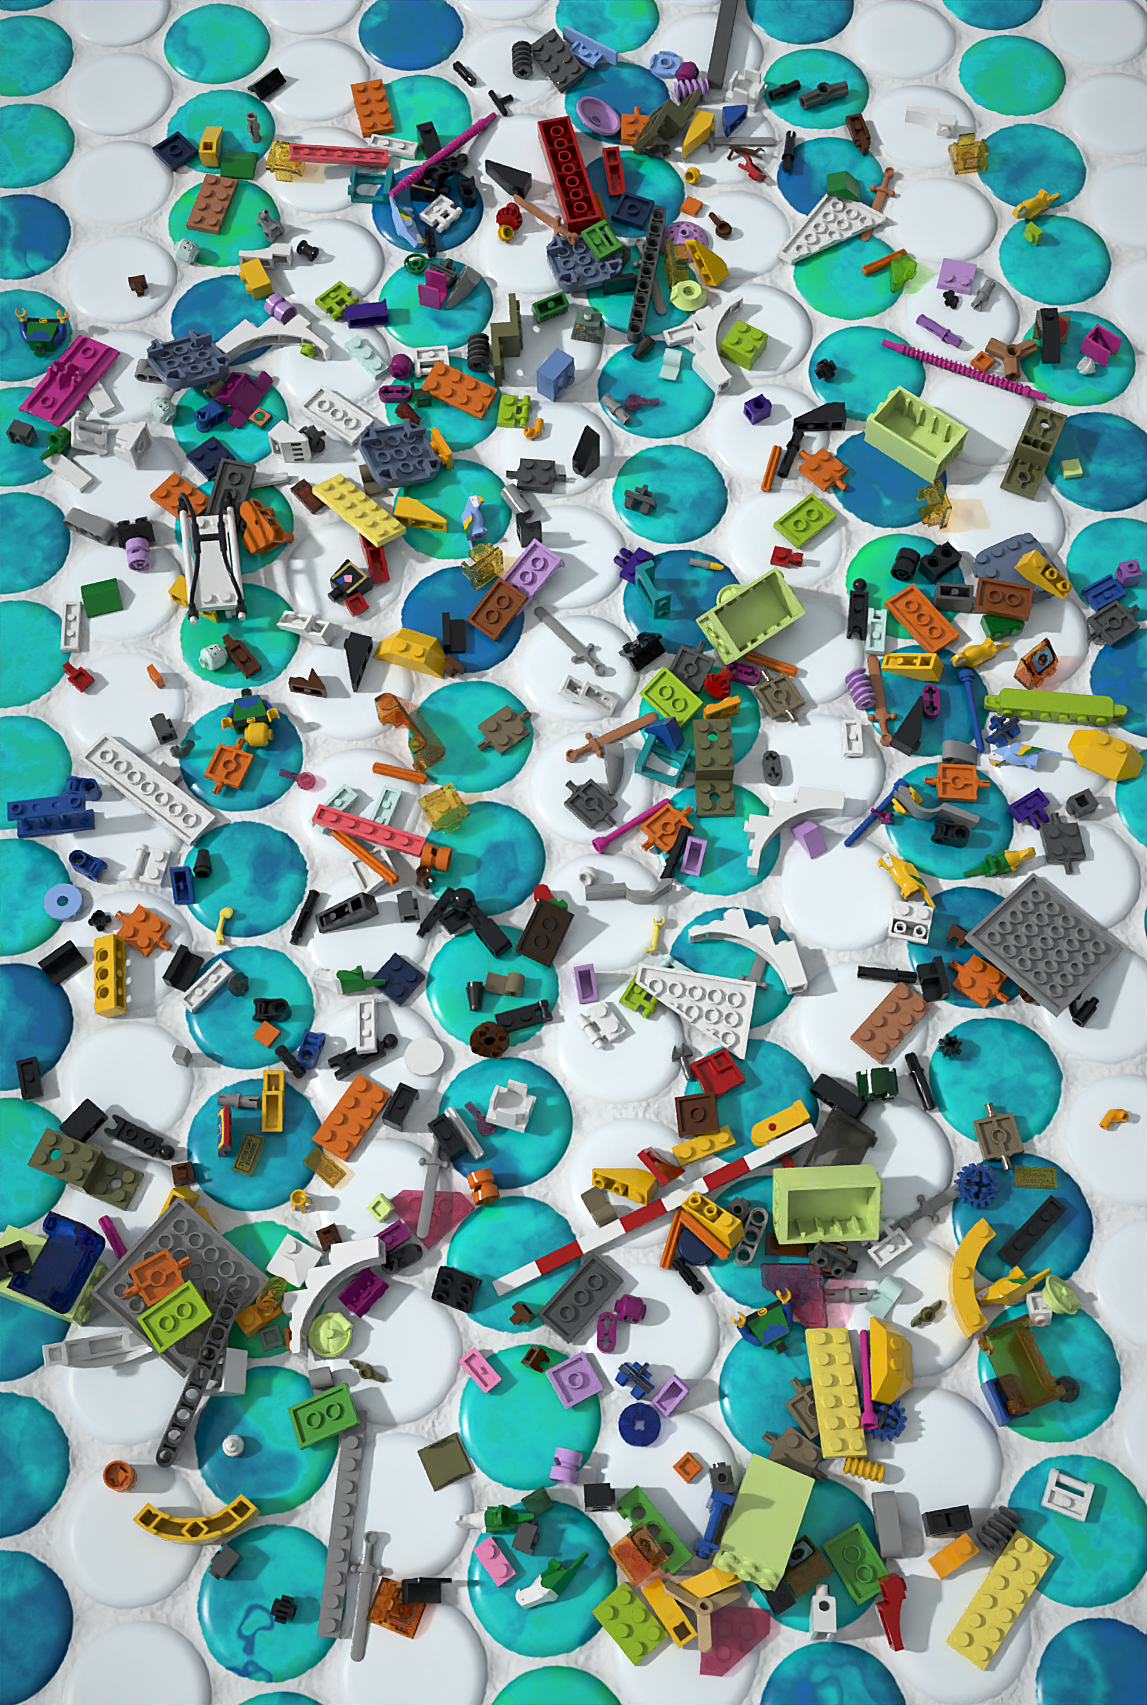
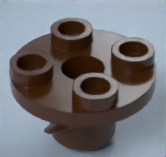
[470,1021,510,1059]

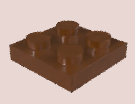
[675,1091,720,1138]

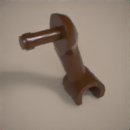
[727,146,765,160]

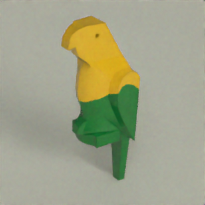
[963,847,1036,877]

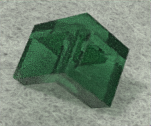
[410,382,432,409]
[521,1486,555,1517]

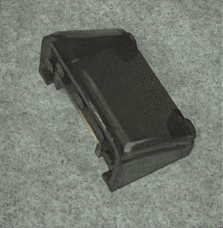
[803,1104,878,1167]

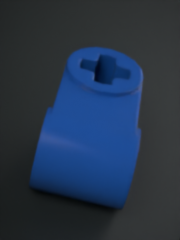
[194,400,228,432]
[63,776,102,801]
[69,850,108,882]
[298,1029,326,1070]

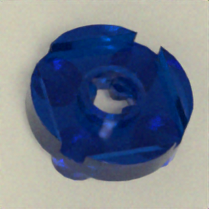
[618,1402,661,1448]

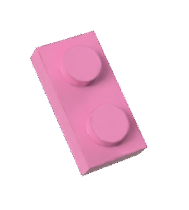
[458,1347,502,1395]
[473,1536,516,1587]

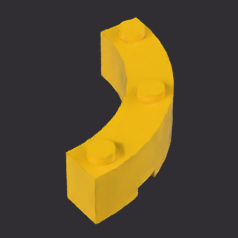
[948,1218,996,1339]
[133,1494,261,1545]

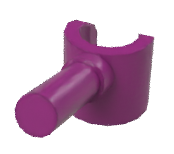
[871,808,894,824]

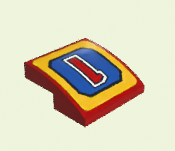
[218,1106,232,1157]

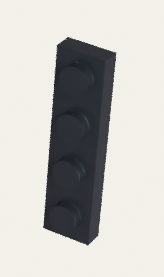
[996,1195,1067,1268]

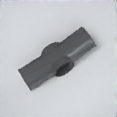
[799,81,849,109]

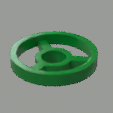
[404,253,428,274]

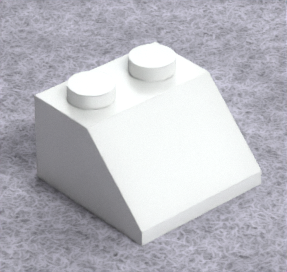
[200,1347,248,1396]

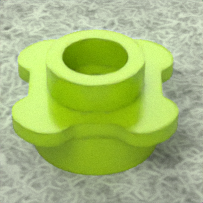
[299,343,318,358]

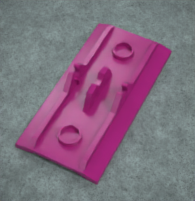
[18,335,120,428]

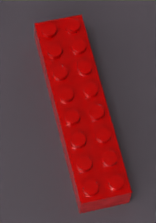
[537,116,601,235]

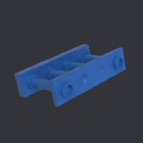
[7,793,95,838]
[693,1489,734,1560]

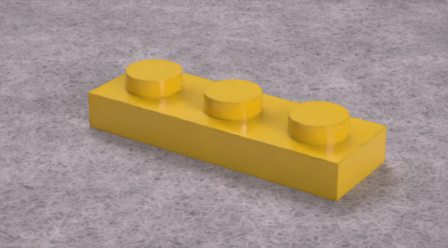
[672,1125,736,1168]

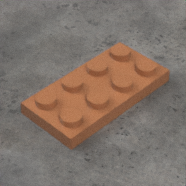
[186,174,239,235]
[850,981,931,1064]

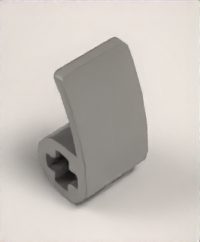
[942,740,977,765]
[308,1366,334,1396]

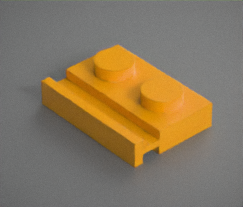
[430,427,454,470]
[703,695,741,719]

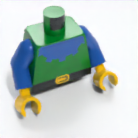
[15,308,70,358]
[221,688,280,734]
[730,1288,793,1355]

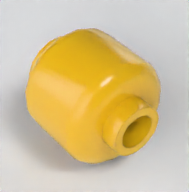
[244,722,273,747]

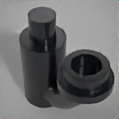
[1069,993,1099,1027]

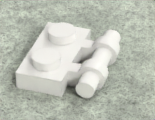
[419,194,463,233]
[576,1000,626,1049]
[858,1217,913,1269]

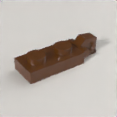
[845,113,871,155]
[222,634,262,679]

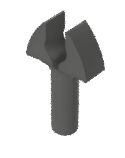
[672,1043,694,1081]

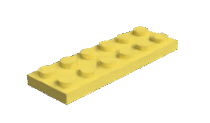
[312,473,406,548]
[805,1327,867,1459]
[945,1530,1054,1671]

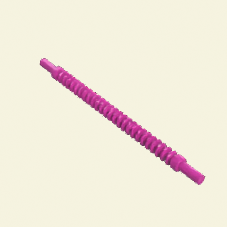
[389,112,497,197]
[882,339,1047,401]

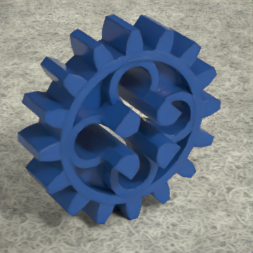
[954,1163,1000,1208]
[861,1401,907,1442]

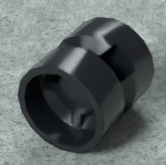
[890,547,921,582]

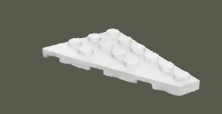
[777,193,887,264]
[636,963,756,1060]

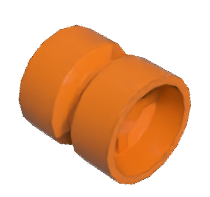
[420,843,452,872]
[467,1168,500,1205]
[103,1460,137,1493]

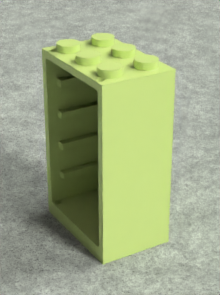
[864,386,969,484]
[696,567,806,666]
[772,1164,884,1244]
[0,1225,108,1327]
[712,1453,815,1591]

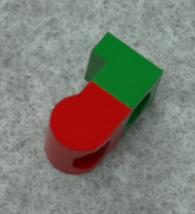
[534,884,568,911]

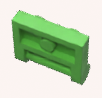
[581,219,624,261]

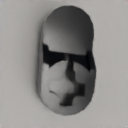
[381,1243,423,1274]

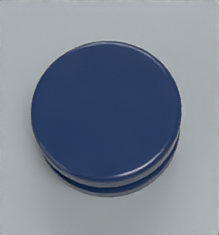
[678,1228,715,1266]

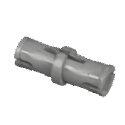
[246,112,261,143]
[971,279,996,311]
[601,394,632,426]
[217,1092,259,1109]
[825,1286,868,1303]

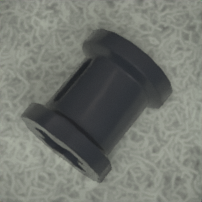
[296,240,319,261]

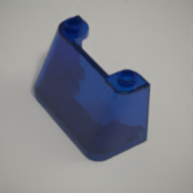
[6,1211,105,1314]

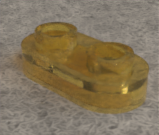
[256,1276,288,1315]

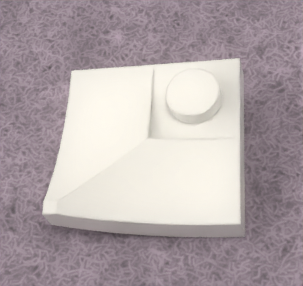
[348,845,397,895]
[265,1234,323,1289]

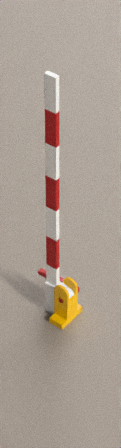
[492,1099,818,1297]

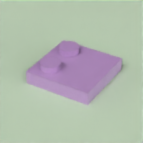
[936,258,977,295]
[545,1351,603,1410]

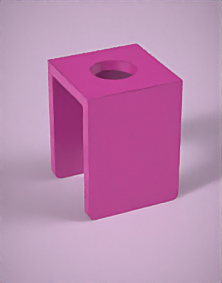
[418,269,448,310]
[1080,324,1122,367]

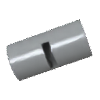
[500,484,534,521]

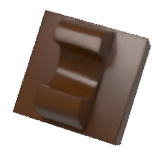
[128,275,148,296]
[443,654,467,678]
[947,923,969,947]
[171,1161,196,1187]
[315,1223,343,1252]
[509,1301,536,1326]
[520,1345,550,1373]

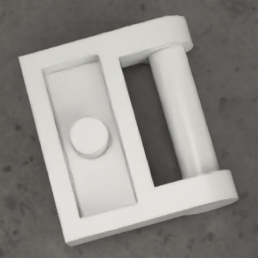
[413,345,449,378]
[71,417,109,455]
[127,843,172,888]
[1041,1468,1094,1522]

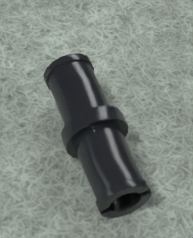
[768,80,801,101]

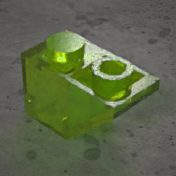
[889,252,918,293]

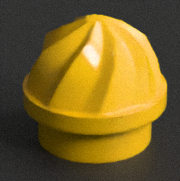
[684,167,701,184]
[497,225,514,242]

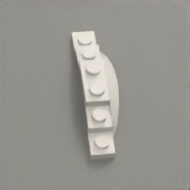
[42,1330,153,1369]

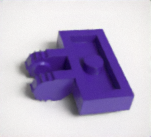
[613,547,654,585]
[1007,787,1050,830]

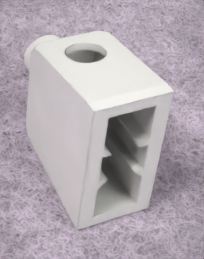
[809,1584,836,1642]

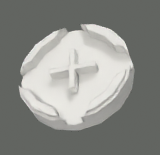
[404,1037,444,1077]

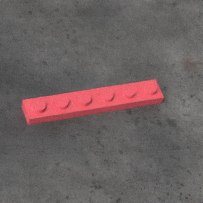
[289,143,389,167]
[312,804,427,858]

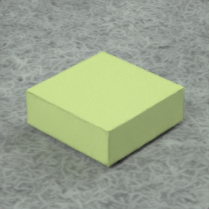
[1060,459,1083,479]
[367,1193,396,1223]

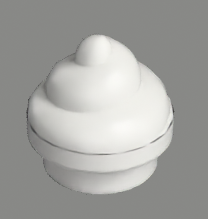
[1077,357,1095,375]
[578,866,597,886]
[222,1435,245,1457]

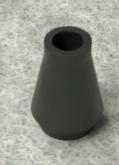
[631,335,656,361]
[193,849,212,879]
[465,981,485,1011]

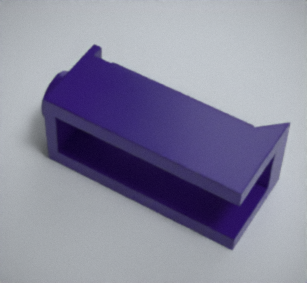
[343,298,389,329]

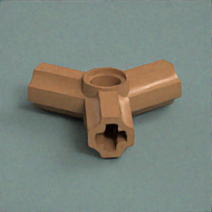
[985,337,1038,381]

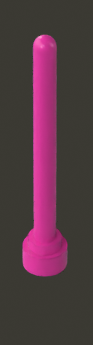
[592,798,670,853]
[860,1329,879,1430]

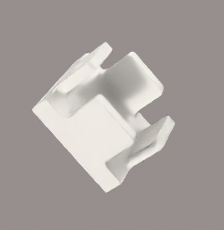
[725,68,768,112]
[113,420,153,470]
[485,1079,536,1133]

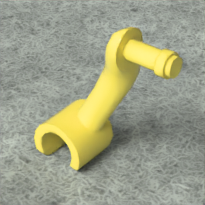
[216,907,233,945]
[644,915,665,954]

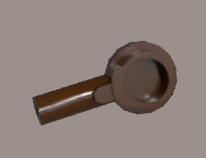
[708,212,732,238]

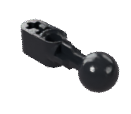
[451,888,512,959]

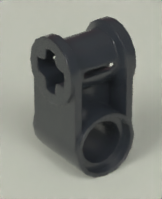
[457,176,476,208]
[931,820,970,848]
[252,998,292,1023]

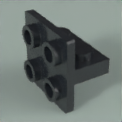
[114,516,156,548]
[618,632,666,672]
[431,1265,483,1314]

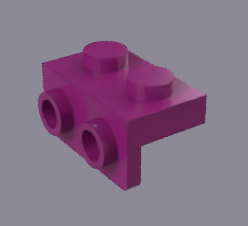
[338,1268,389,1318]

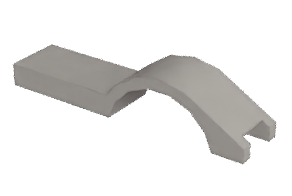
[893,785,980,830]
[585,878,672,905]

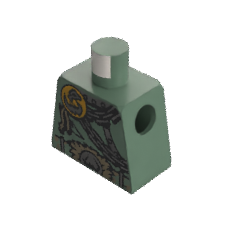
[571,307,606,344]

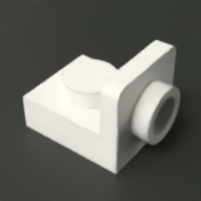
[1025,1292,1052,1327]

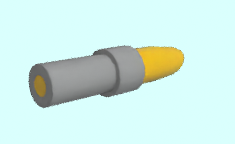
[689,558,724,571]

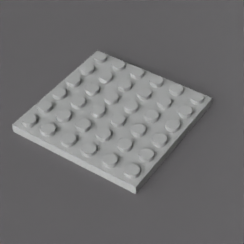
[964,873,1124,1018]
[90,1197,271,1378]

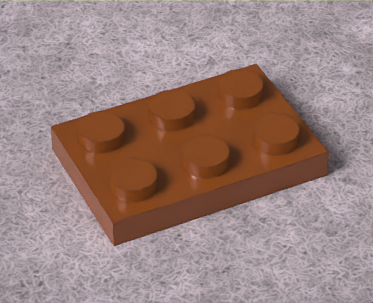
[466,577,529,642]
[973,577,1034,622]

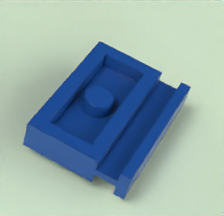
[1081,574,1127,612]

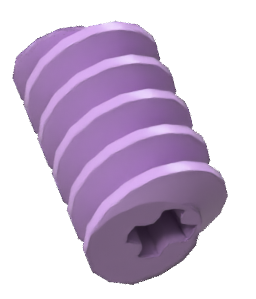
[674,78,709,102]
[845,667,877,710]

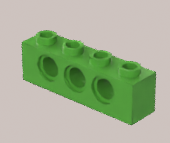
[616,1485,693,1575]

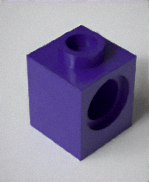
[743,394,772,425]

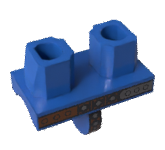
[985,715,1021,748]
[615,1361,655,1400]

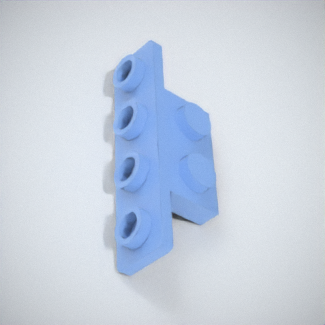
[563,25,618,69]

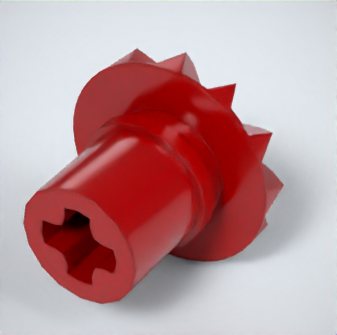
[496,202,523,231]
[703,668,735,701]

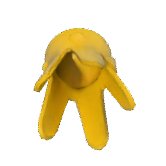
[290,1189,313,1214]

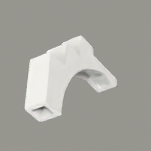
[692,293,743,395]
[215,314,331,364]
[743,786,845,876]
[688,908,808,995]
[282,1237,386,1359]

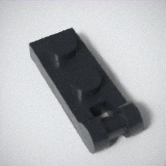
[495,1000,553,1033]

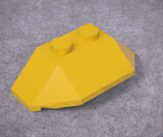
[373,628,448,679]
[1067,729,1145,782]
[870,1317,913,1405]

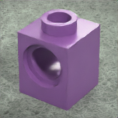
[1115,559,1143,588]

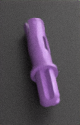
[916,314,962,348]

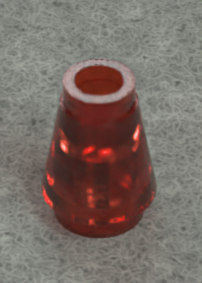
[395,402,421,424]

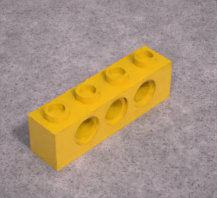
[93,934,127,1018]

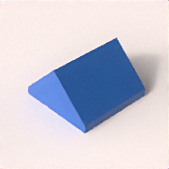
[980,1374,1029,1427]

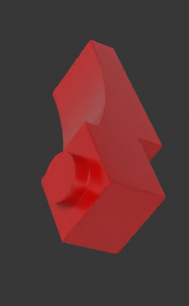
[602,146,626,197]
[359,533,390,584]
[876,1573,907,1652]

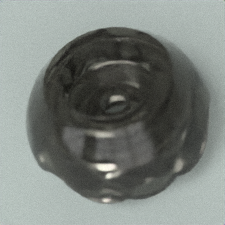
[228,973,249,997]
[1053,1376,1080,1403]

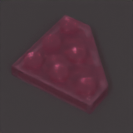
[390,1190,475,1250]
[760,1263,828,1328]
[699,1605,771,1677]

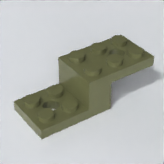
[632,89,702,151]
[490,293,523,387]
[1000,404,1067,500]
[693,718,735,818]
[27,1128,144,1211]

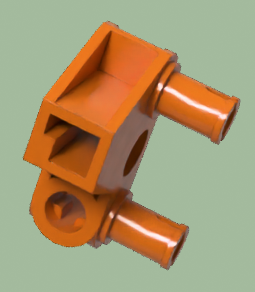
[240,498,294,555]

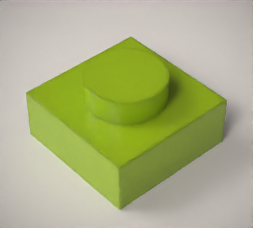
[1024,222,1043,246]

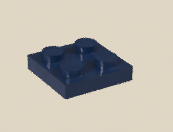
[152,131,199,171]
[611,191,654,230]
[186,436,236,481]
[372,953,425,1007]

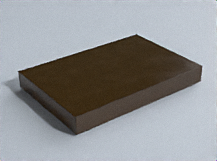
[515,898,575,968]

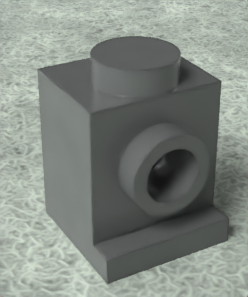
[6,419,37,446]
[149,713,178,745]
[1066,788,1099,819]
[397,891,420,923]
[724,1196,752,1223]
[708,1462,735,1495]
[512,1520,540,1556]
[209,1542,243,1580]

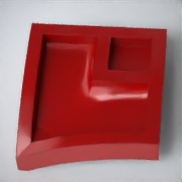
[690,1047,745,1100]
[637,1147,685,1187]

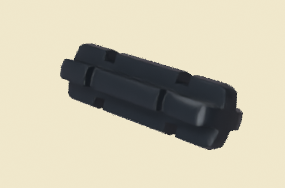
[453,61,477,87]
[425,228,437,258]
[275,1045,306,1079]
[672,1257,705,1295]

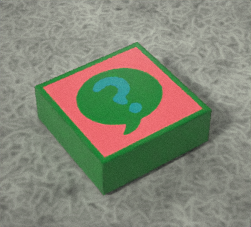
[248,407,273,430]

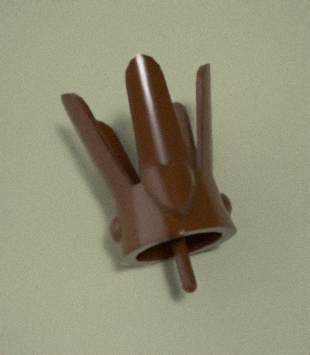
[416,865,436,890]

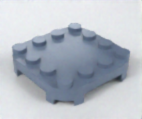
[546,230,622,294]
[146,329,229,392]
[358,419,441,489]
[973,533,1059,604]

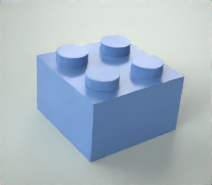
[536,348,575,402]

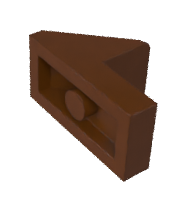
[288,668,327,698]

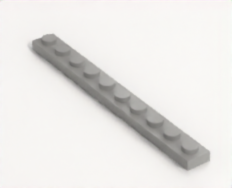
[317,1410,368,1639]

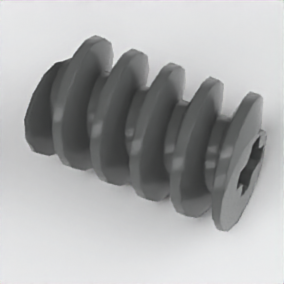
[511,40,533,79]
[467,333,489,372]
[976,1505,1025,1556]

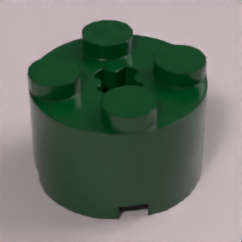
[856,1067,899,1103]

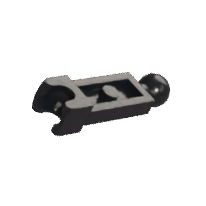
[424,153,469,186]
[846,578,869,641]
[328,1033,398,1080]
[104,1114,175,1160]

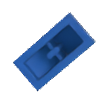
[722,105,748,137]
[644,717,685,751]
[169,866,194,904]

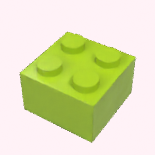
[720,320,768,371]

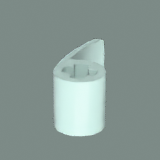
[659,348,684,381]
[865,1275,905,1320]

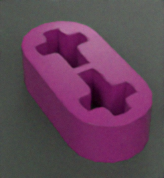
[379,385,412,403]
[726,662,760,686]
[921,684,940,720]
[597,1312,617,1354]

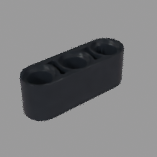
[809,1073,869,1124]

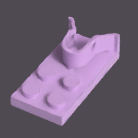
[502,538,565,617]

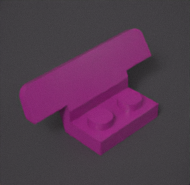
[214,371,273,428]

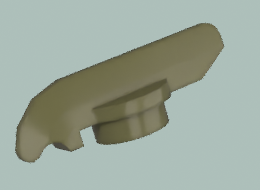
[910,1299,942,1327]
[349,1359,387,1383]

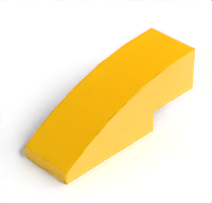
[262,1070,286,1132]

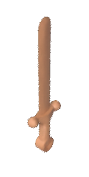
[860,167,895,241]
[513,194,579,245]
[867,655,897,746]
[566,712,658,763]

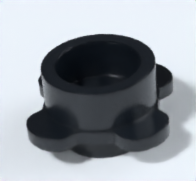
[88,910,112,932]

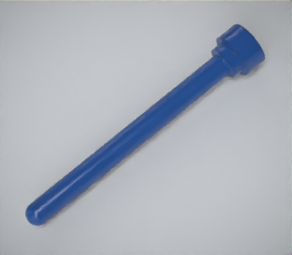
[958,669,985,753]
[844,778,910,847]

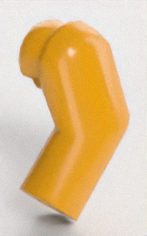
[523,418,544,439]
[1099,1109,1129,1130]

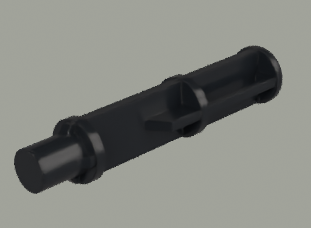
[416,887,455,938]
[290,889,320,945]

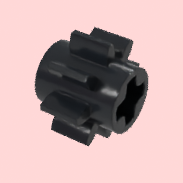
[814,359,837,381]
[937,1034,962,1060]
[271,1595,297,1624]

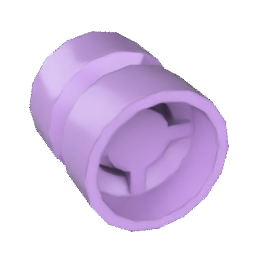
[264,293,297,325]
[125,537,152,572]
[549,1448,583,1486]

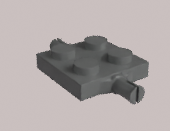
[506,458,566,493]
[1087,600,1140,648]
[669,640,715,694]
[564,778,618,830]
[1039,812,1086,875]

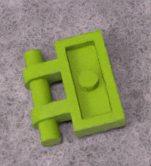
[315,281,360,320]
[497,394,531,428]
[619,973,659,1019]

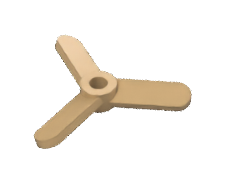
[663,1582,741,1653]

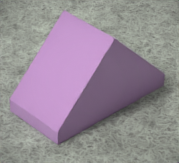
[790,819,827,859]
[680,836,707,876]
[573,963,599,1004]
[651,1374,690,1417]

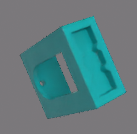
[348,165,395,205]
[635,560,671,619]
[634,733,693,788]

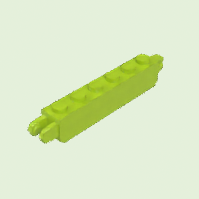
[984,688,1128,726]

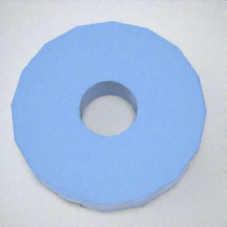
[650,51,681,79]
[43,883,83,921]

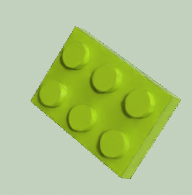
[773,493,837,549]
[639,666,705,730]
[137,1280,214,1354]
[591,1582,668,1666]

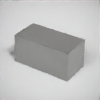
[155,762,182,786]
[172,1045,192,1067]

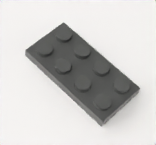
[531,28,587,93]
[205,458,257,532]
[537,1252,624,1344]

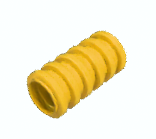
[843,1457,885,1484]

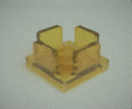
[948,133,989,175]
[265,140,305,183]
[664,239,690,289]
[916,479,952,529]
[461,543,504,591]
[418,782,470,834]

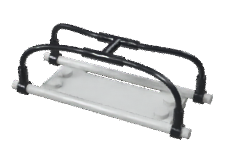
[177,489,247,625]

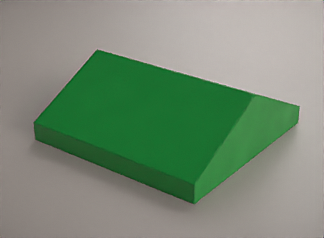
[220,150,258,180]
[827,171,860,202]
[81,578,124,618]

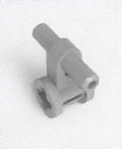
[256,209,285,242]

